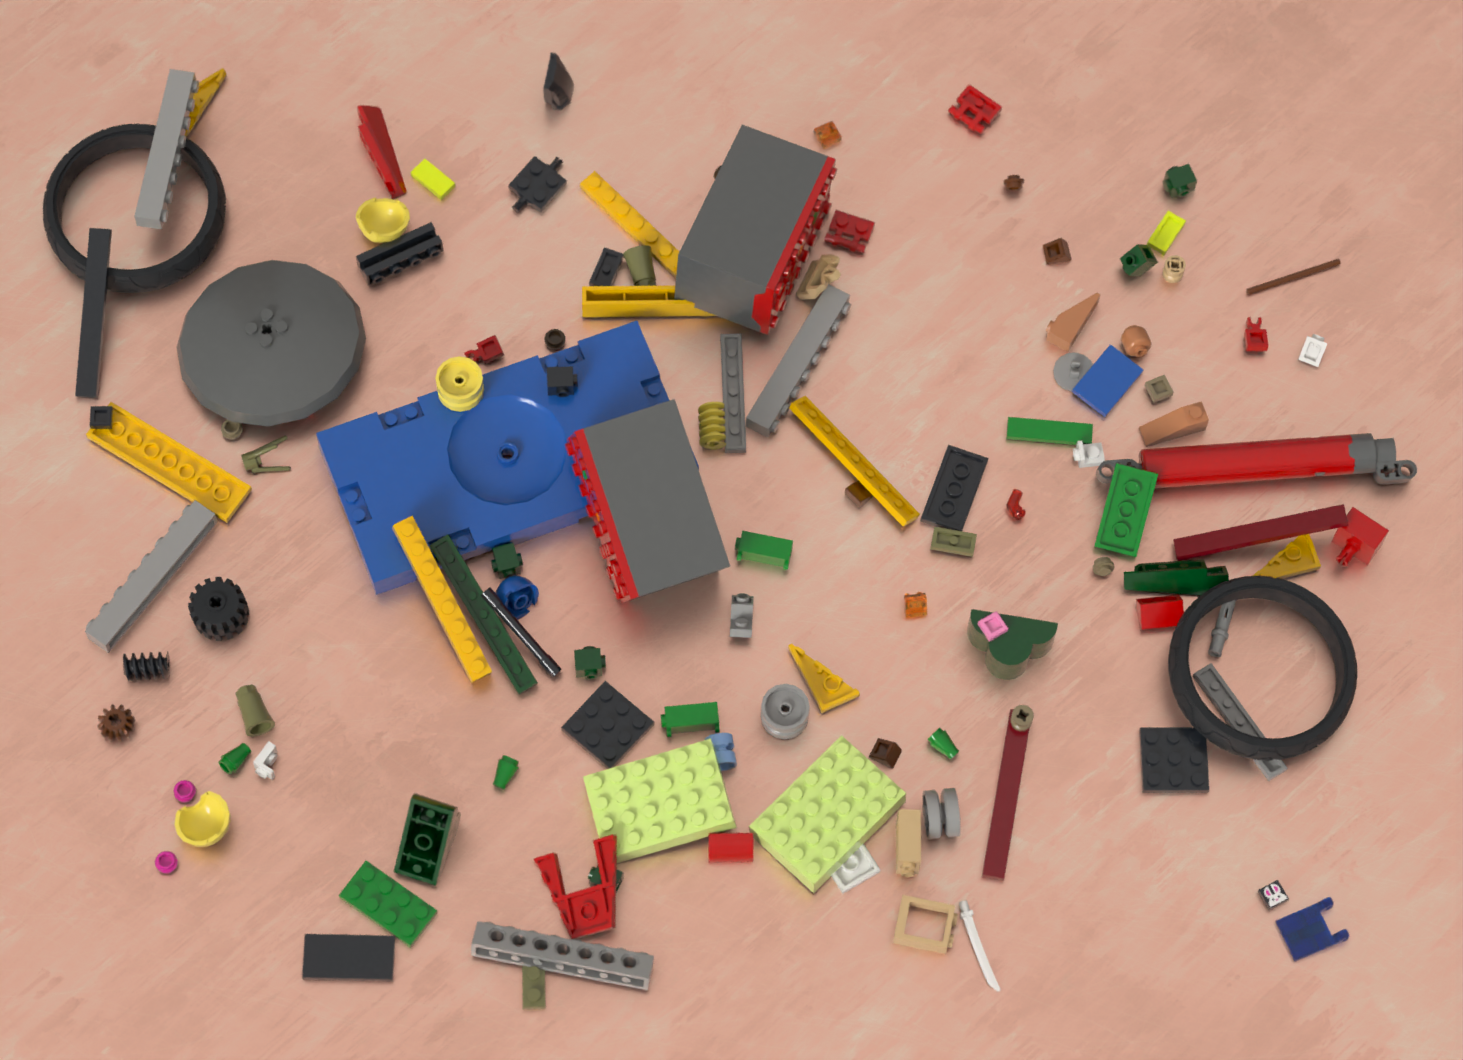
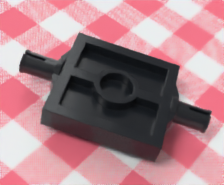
[508,156,567,213]

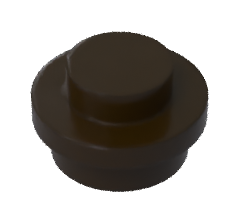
[544,329,566,350]

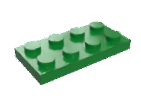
[1094,463,1158,557]
[339,861,438,948]

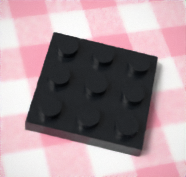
[561,681,654,769]
[1139,727,1209,793]

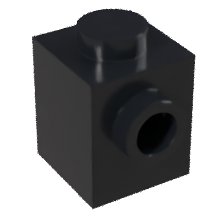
[547,366,578,397]

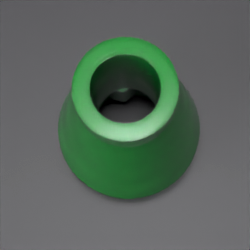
[927,727,959,760]
[218,743,251,774]
[493,755,519,790]

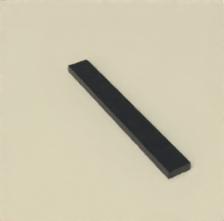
[75,228,112,398]

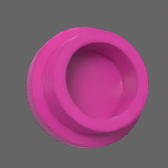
[173,780,196,802]
[155,851,178,873]

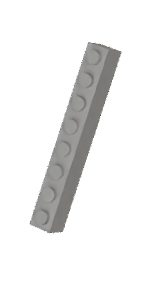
[134,69,199,229]
[746,284,851,438]
[85,500,218,653]

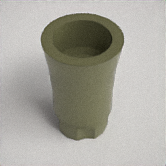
[623,245,657,286]
[236,684,275,737]

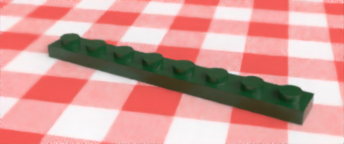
[429,534,538,695]

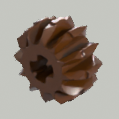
[97,704,135,742]

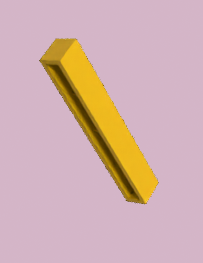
[582,285,716,317]
[392,516,492,683]

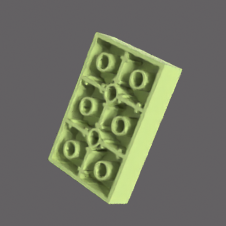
[749,735,906,893]
[583,738,737,864]

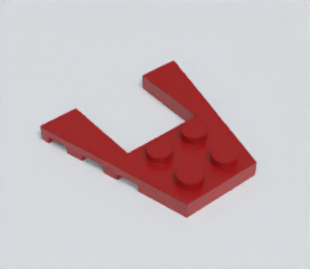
[534,834,617,939]

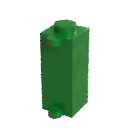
[735,530,793,570]
[661,702,720,737]

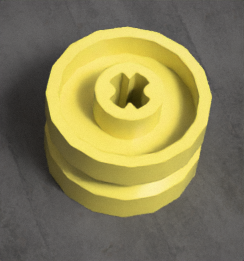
[435,356,484,412]

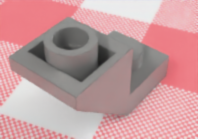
[730,593,754,638]

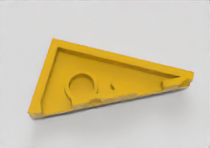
[184,68,227,137]
[1253,534,1321,579]
[788,644,860,713]

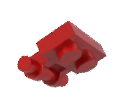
[948,84,1002,134]
[824,210,875,253]

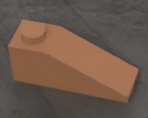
[1045,293,1101,352]
[1139,401,1209,447]

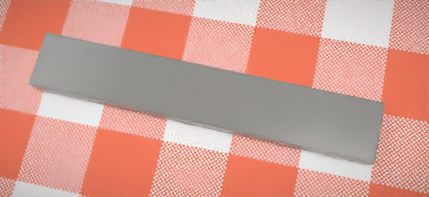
[720,333,746,453]
[1193,663,1287,781]

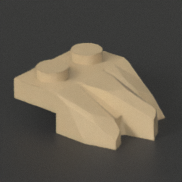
[796,254,841,300]

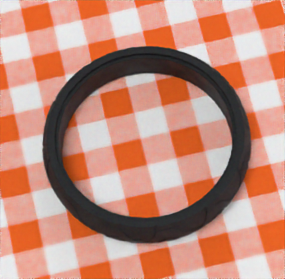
[43,124,226,293]
[1168,576,1358,761]

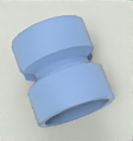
[705,733,737,771]

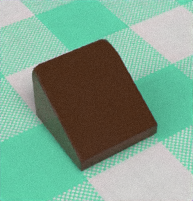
[1043,238,1072,264]
[845,480,873,508]
[869,738,902,768]

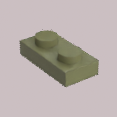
[931,527,977,557]
[522,965,545,1010]

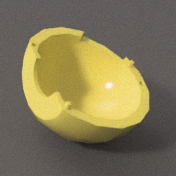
[356,197,410,243]
[175,791,231,847]

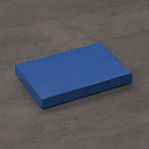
[1072,344,1143,417]

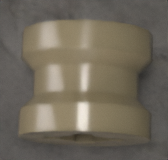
[1010,705,1034,731]

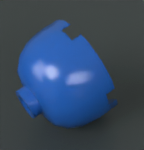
[495,576,539,619]

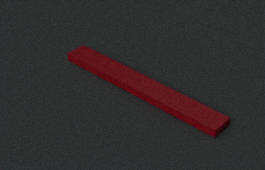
[1173,504,1348,561]
[982,709,1029,881]

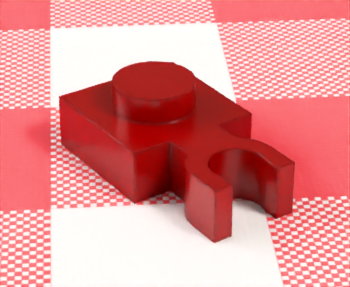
[1244,317,1268,351]
[464,335,505,364]

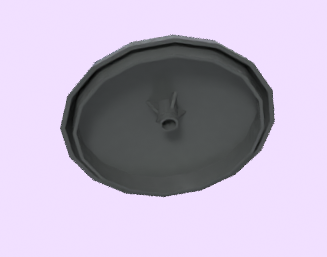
[176,260,366,426]

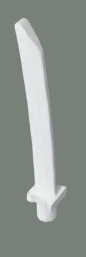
[959,900,1000,992]

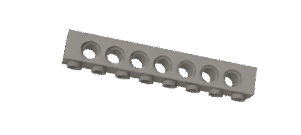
[471,921,654,990]

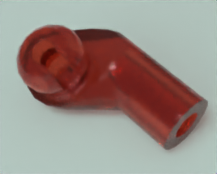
[1006,489,1026,520]

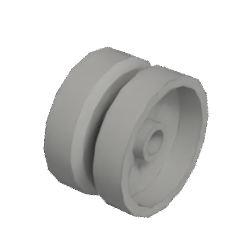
[760,684,810,739]
[922,788,961,839]

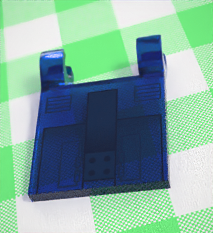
[1275,897,1349,962]

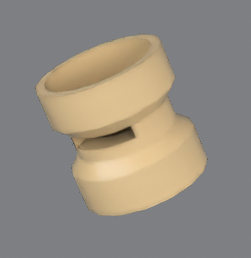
[1162,255,1186,283]

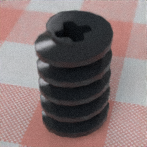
[123,651,170,681]

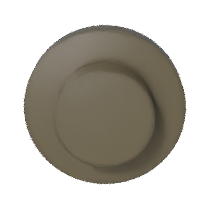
[221,419,243,439]
[1093,557,1115,576]

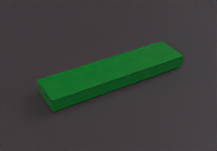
[1006,417,1093,445]

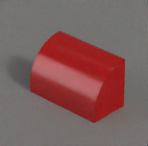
[1136,594,1184,630]
[708,833,753,863]

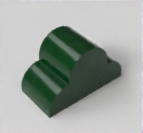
[967,609,1058,680]
[394,793,461,886]

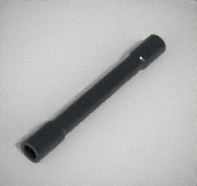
[480,587,562,677]

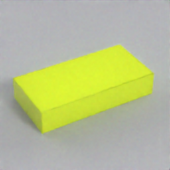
[411,158,456,200]
[1147,211,1186,255]

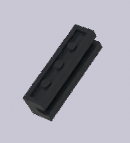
[356,222,444,285]

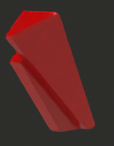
[357,105,407,200]

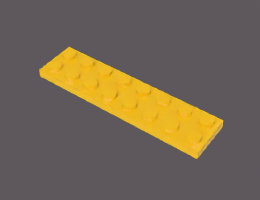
[86,402,252,523]

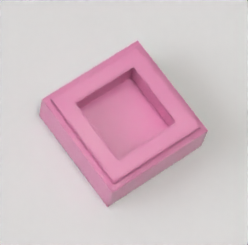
[978,611,1008,642]

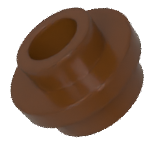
[1004,175,1024,190]

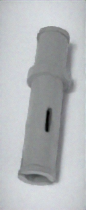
[1208,600,1237,657]

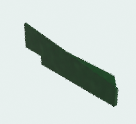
[1124,559,1229,595]

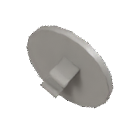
[1053,353,1093,392]

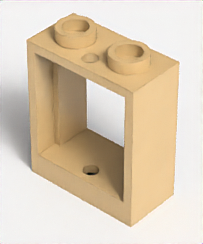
[896,809,921,877]
[893,895,958,954]

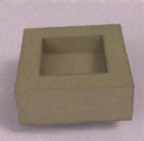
[1145,374,1174,403]

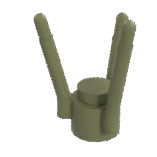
[241,436,291,474]

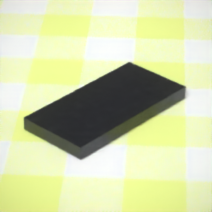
[920,445,989,531]
[302,934,395,982]

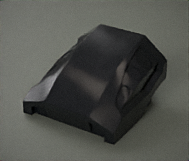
[543,53,574,111]

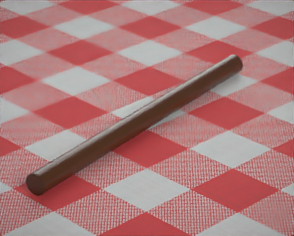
[1246,258,1341,295]

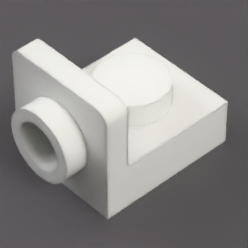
[1298,334,1327,367]
[1073,441,1105,468]
[253,741,278,780]

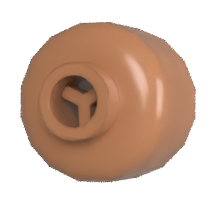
[1121,325,1152,357]

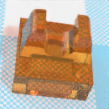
[814,121,842,149]
[904,592,927,618]

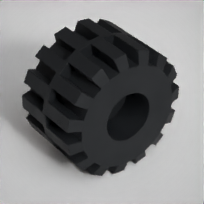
[188,577,249,641]

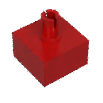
[1332,507,1389,567]

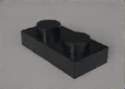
[589,247,624,286]

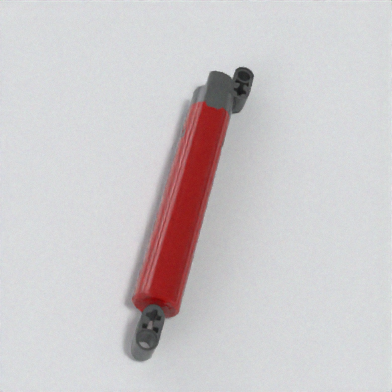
[1096,433,1417,489]

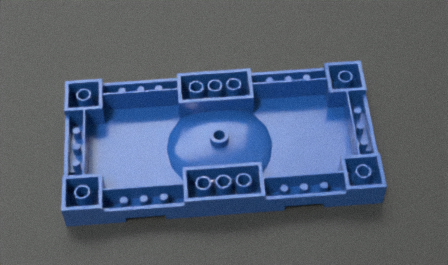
[316,321,699,595]

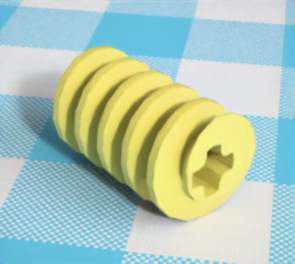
[698,402,726,450]

